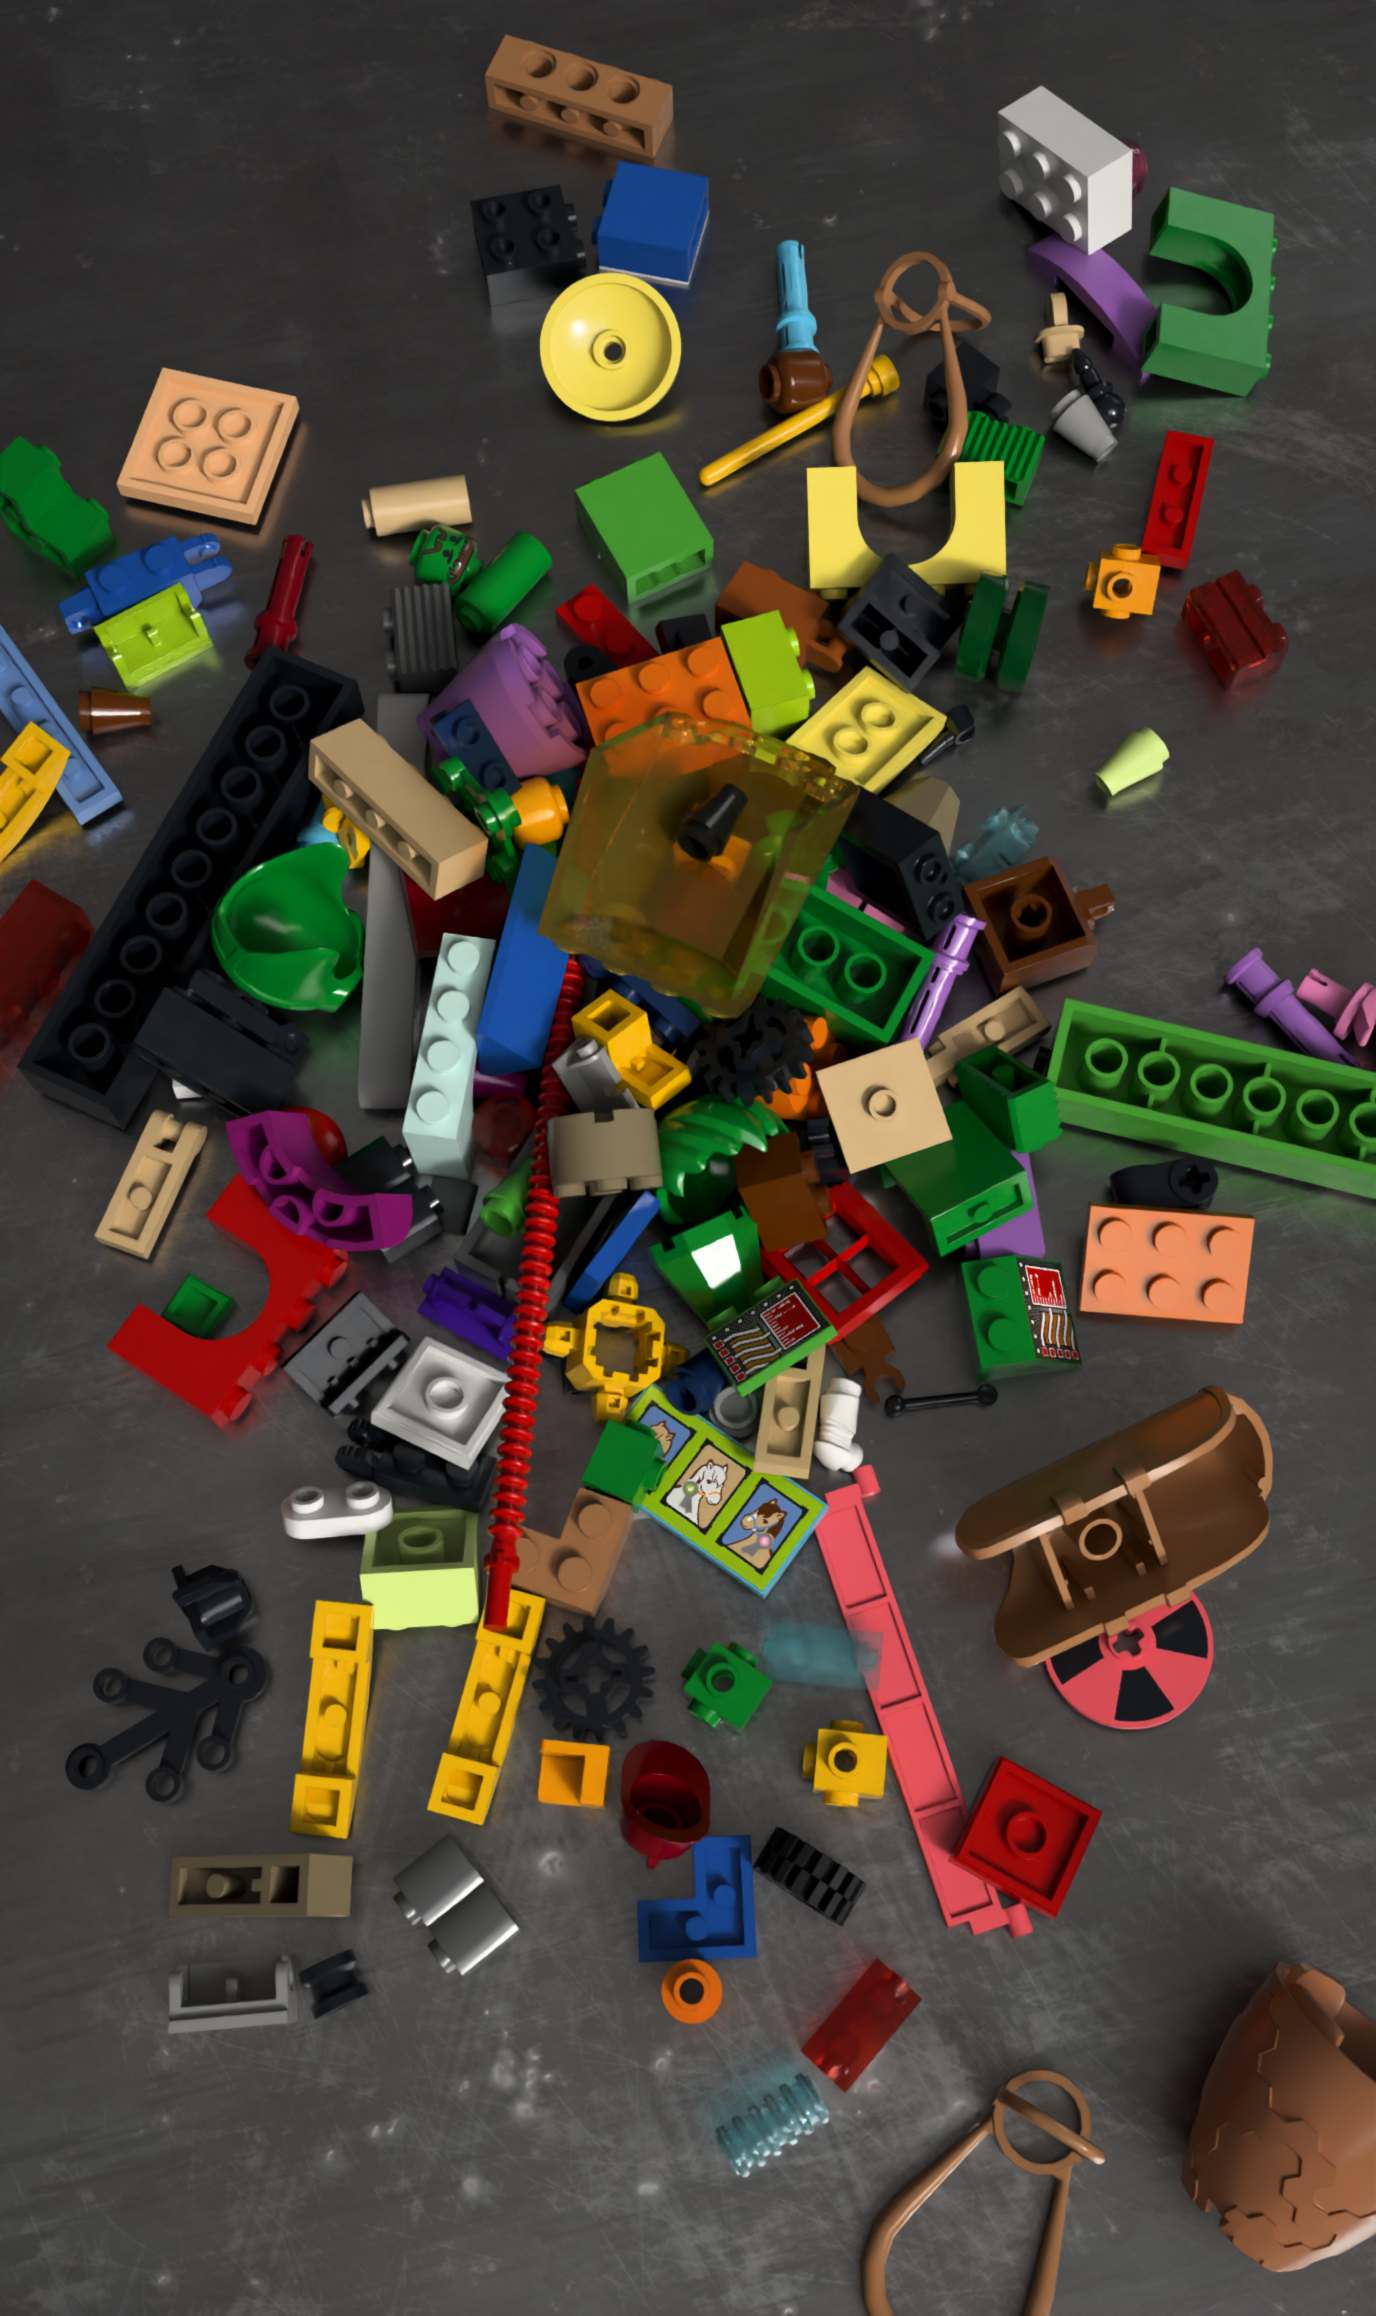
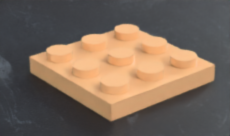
[116,367,299,525]

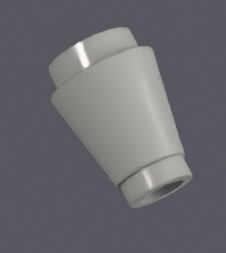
[1048,389,1118,462]

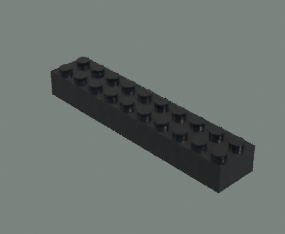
[17,644,365,1130]

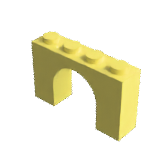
[804,461,1006,603]

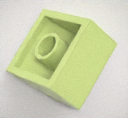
[359,1504,482,1630]

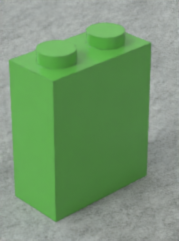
[574,451,714,605]

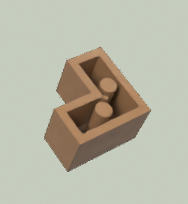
[486,1487,634,1622]

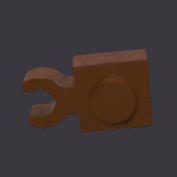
[830,1313,905,1407]

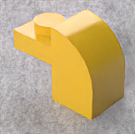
[571,989,692,1112]

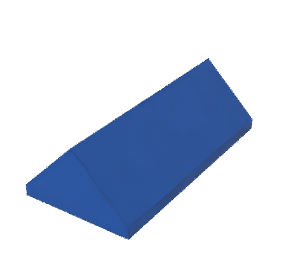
[476,842,589,1076]

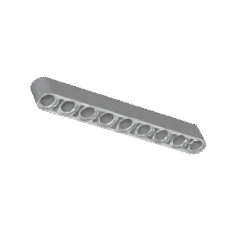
[358,693,432,1109]

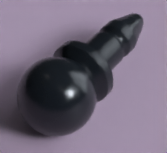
[1071,348,1126,431]

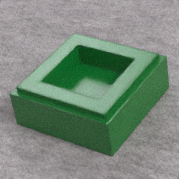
[160,1273,237,1340]

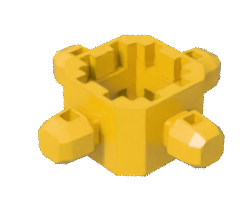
[539,1272,690,1426]

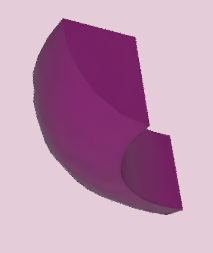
[225,1110,413,1251]

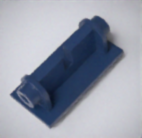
[429,698,522,797]

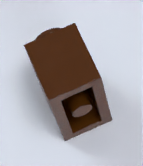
[733,1131,834,1253]

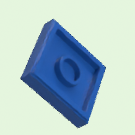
[562,1190,661,1316]

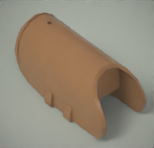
[954,1385,1273,1667]

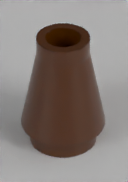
[79,686,152,735]

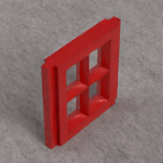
[759,1180,929,1346]

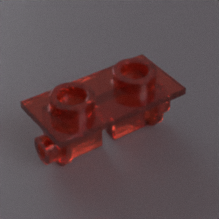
[800,1958,922,2093]

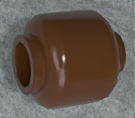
[759,348,832,414]

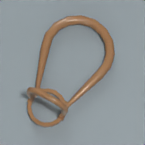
[831,251,992,508]
[861,2069,1106,2316]

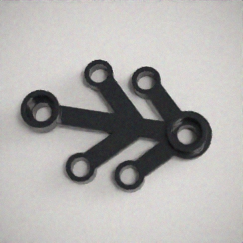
[65,1637,268,1803]

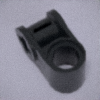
[1109,1157,1218,1211]

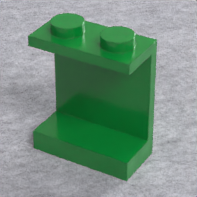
[876,1099,1035,1257]

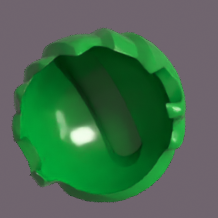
[650,1092,790,1225]

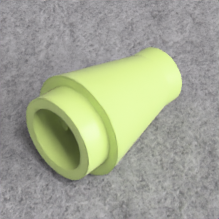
[1092,726,1169,797]

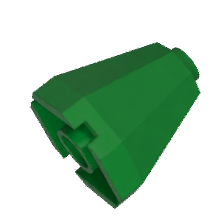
[645,1203,763,1323]

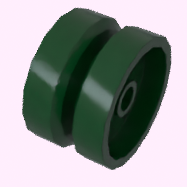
[954,569,1051,695]

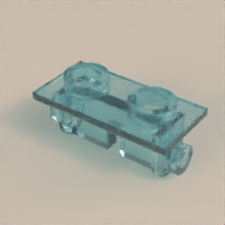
[949,803,1039,893]
[763,1622,883,1691]

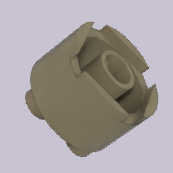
[546,1108,663,1199]

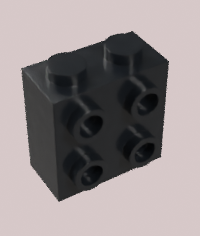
[470,185,587,306]

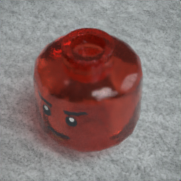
[472,1093,539,1170]

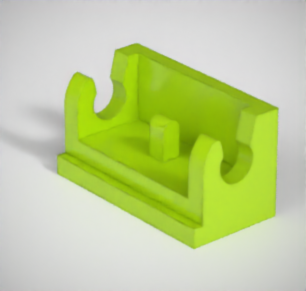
[93,582,214,692]

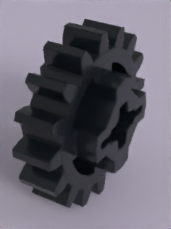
[695,995,815,1108]
[532,1616,656,1743]

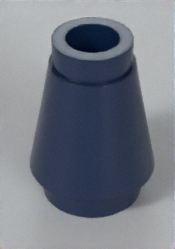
[664,1347,727,1416]

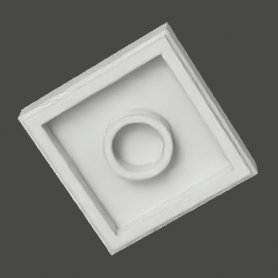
[371,1334,512,1470]

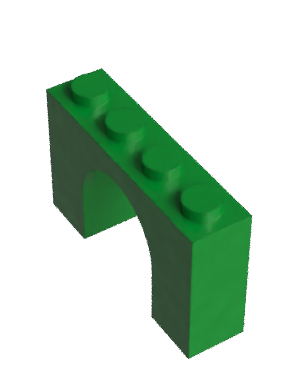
[1140,186,1278,397]

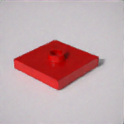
[948,1755,1103,1919]

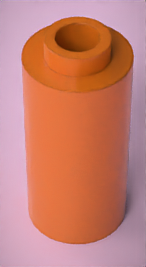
[661,1959,722,2024]

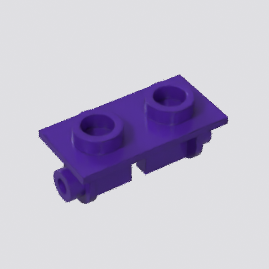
[417,1267,519,1364]

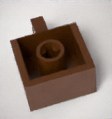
[961,856,1116,999]

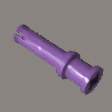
[895,911,987,1053]
[1223,947,1361,1068]

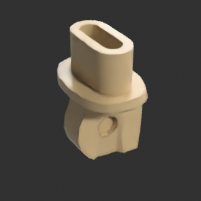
[1034,292,1084,363]

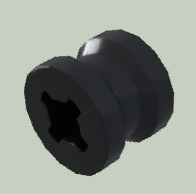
[298,1949,370,2020]

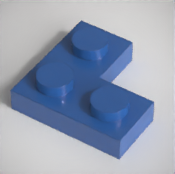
[637,1835,757,1963]

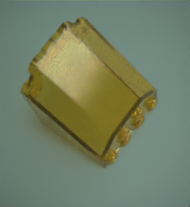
[537,711,861,1019]

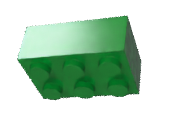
[737,875,936,1054]

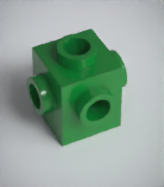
[680,1641,772,1735]

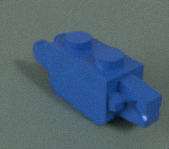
[58,532,233,634]

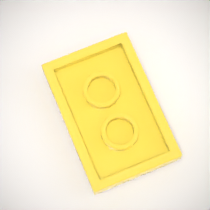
[780,666,947,797]

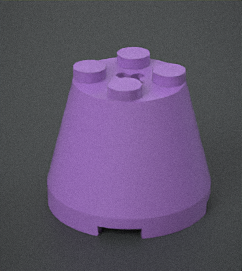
[416,623,593,782]

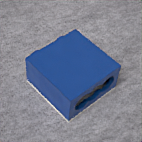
[591,161,709,285]

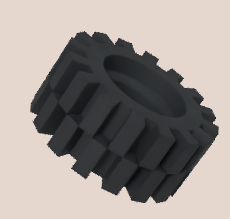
[752,1826,866,1927]

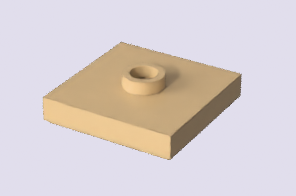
[815,1036,953,1174]

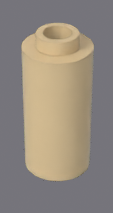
[361,474,472,537]

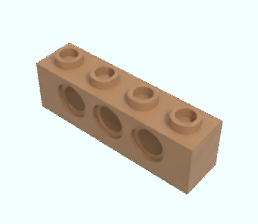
[485,34,673,159]

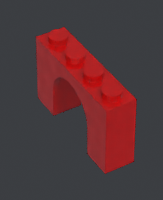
[106,1173,349,1429]

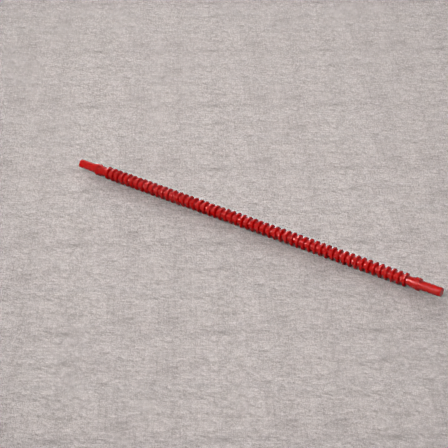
[482,742,605,1631]

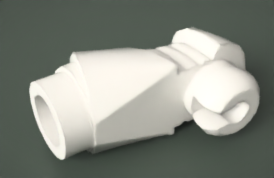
[812,1378,863,1472]

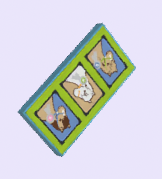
[585,1383,829,1599]

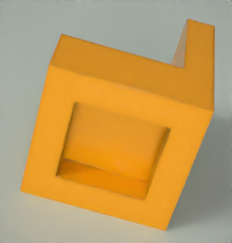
[538,1739,612,1809]

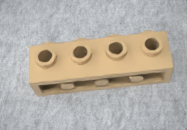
[308,718,488,900]

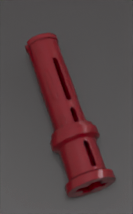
[244,535,314,671]

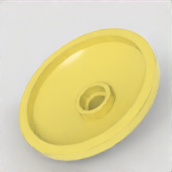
[540,273,681,422]

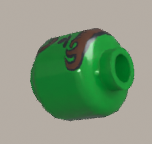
[409,524,484,597]

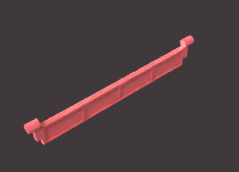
[814,1464,1034,1938]

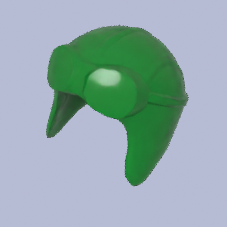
[210,842,366,1013]

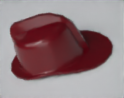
[619,1740,710,1869]

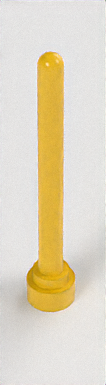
[698,354,900,486]

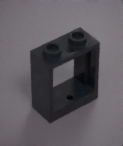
[819,785,965,941]

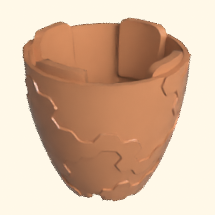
[1180,1961,1376,2272]

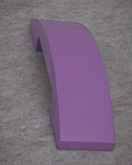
[1025,232,1157,380]

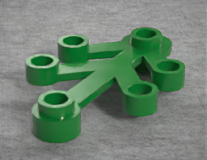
[430,754,522,885]

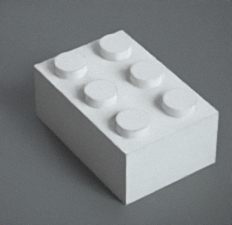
[997,85,1132,256]

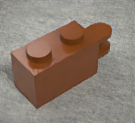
[715,560,854,673]

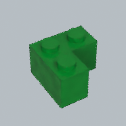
[0,436,115,581]

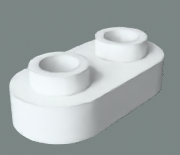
[280,1481,394,1539]

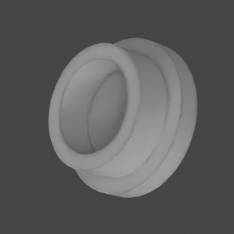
[709,1384,762,1439]

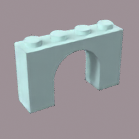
[402,933,498,1181]

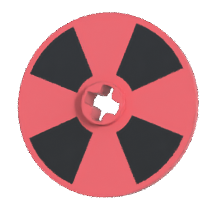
[1044,1590,1214,1730]

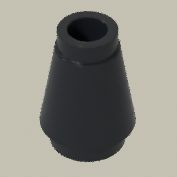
[676,783,748,862]

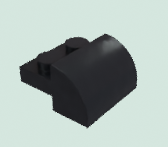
[832,552,964,694]

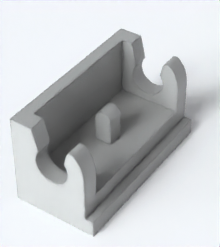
[168,1954,298,2034]

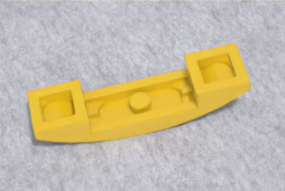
[0,721,71,863]
[427,1589,546,1825]
[289,1599,374,1839]

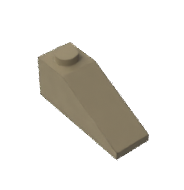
[168,1853,353,1918]

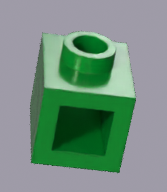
[581,1419,668,1514]

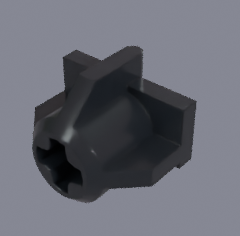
[171,1564,255,1652]

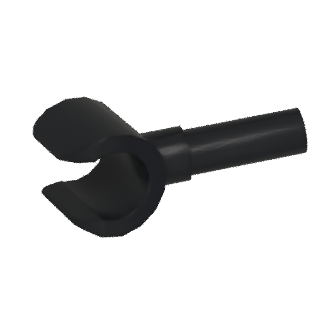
[916,705,975,766]

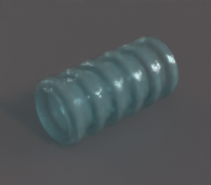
[716,2072,830,2179]

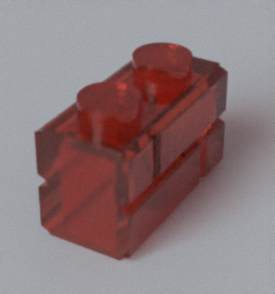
[1181,570,1288,693]

